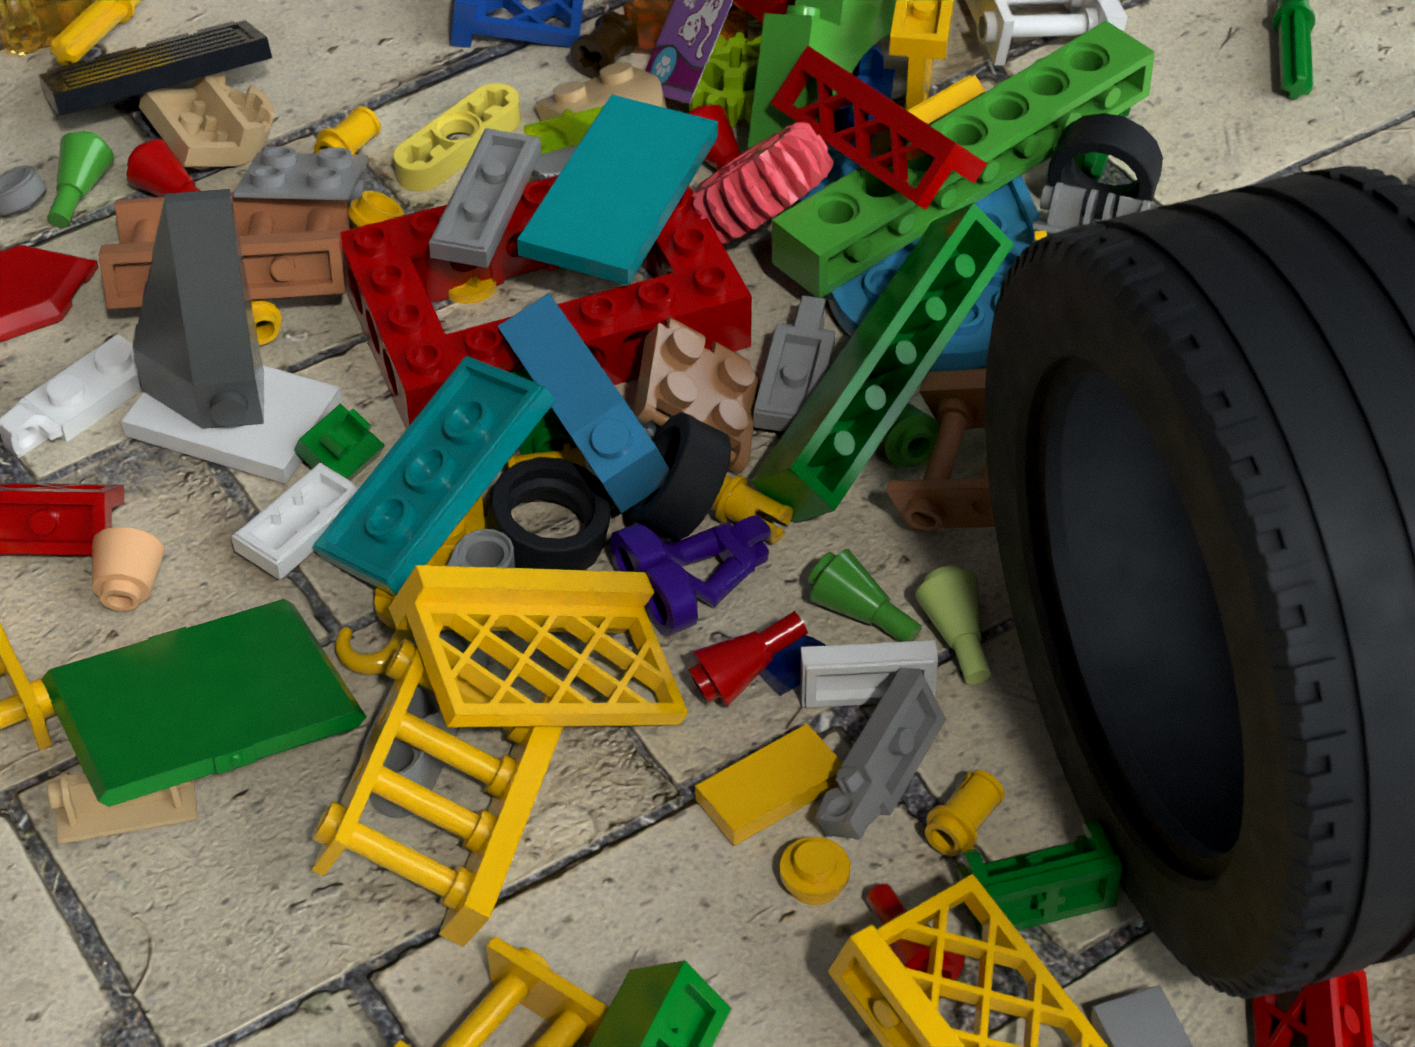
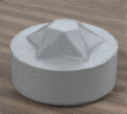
[0,165,46,215]

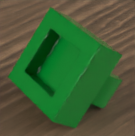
[294,403,385,481]

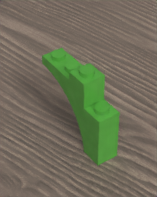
[747,0,896,149]

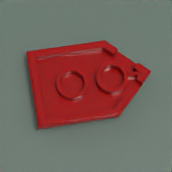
[0,245,98,342]

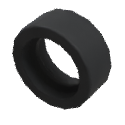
[1048,113,1163,220]
[628,412,731,541]
[487,457,610,570]

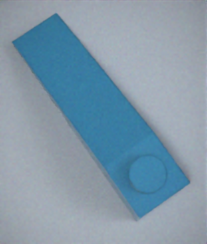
[498,293,670,513]

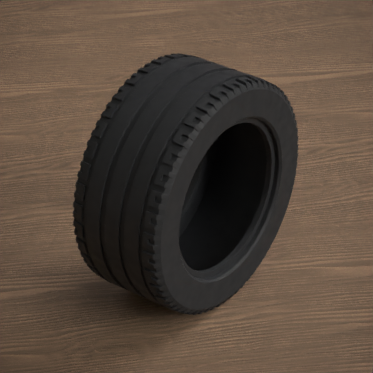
[985,166,1415,999]

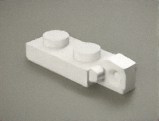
[0,334,142,458]

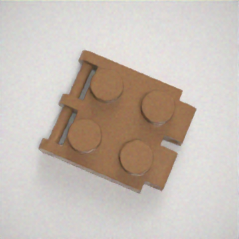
[633,316,759,474]

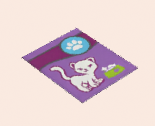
[645,0,733,104]

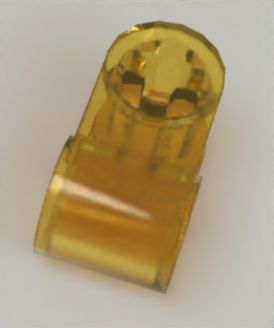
[0,0,94,55]

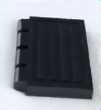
[39,20,272,116]

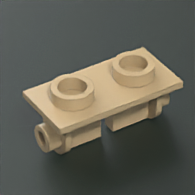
[48,772,198,844]

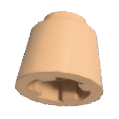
[92,527,165,611]

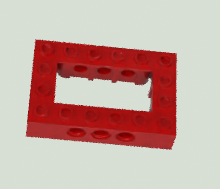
[341,175,752,429]

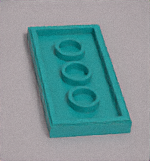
[517,94,718,286]
[312,356,556,596]

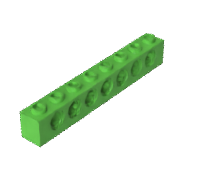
[772,21,1155,298]

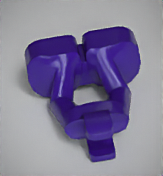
[610,515,771,636]

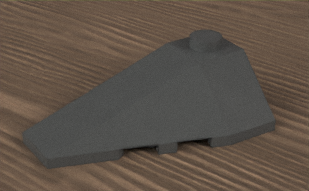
[132,189,264,429]

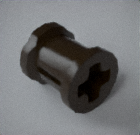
[570,11,638,79]

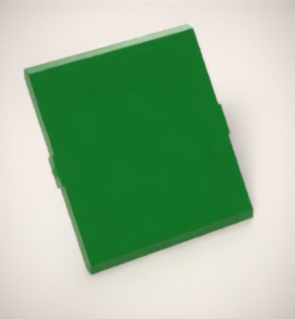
[41,599,367,807]

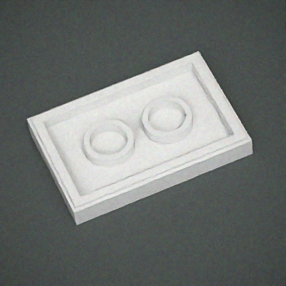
[121,365,343,484]

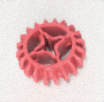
[691,122,834,244]

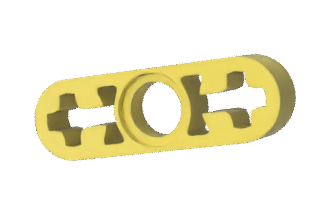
[393,83,521,191]

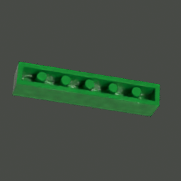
[751,202,1014,523]

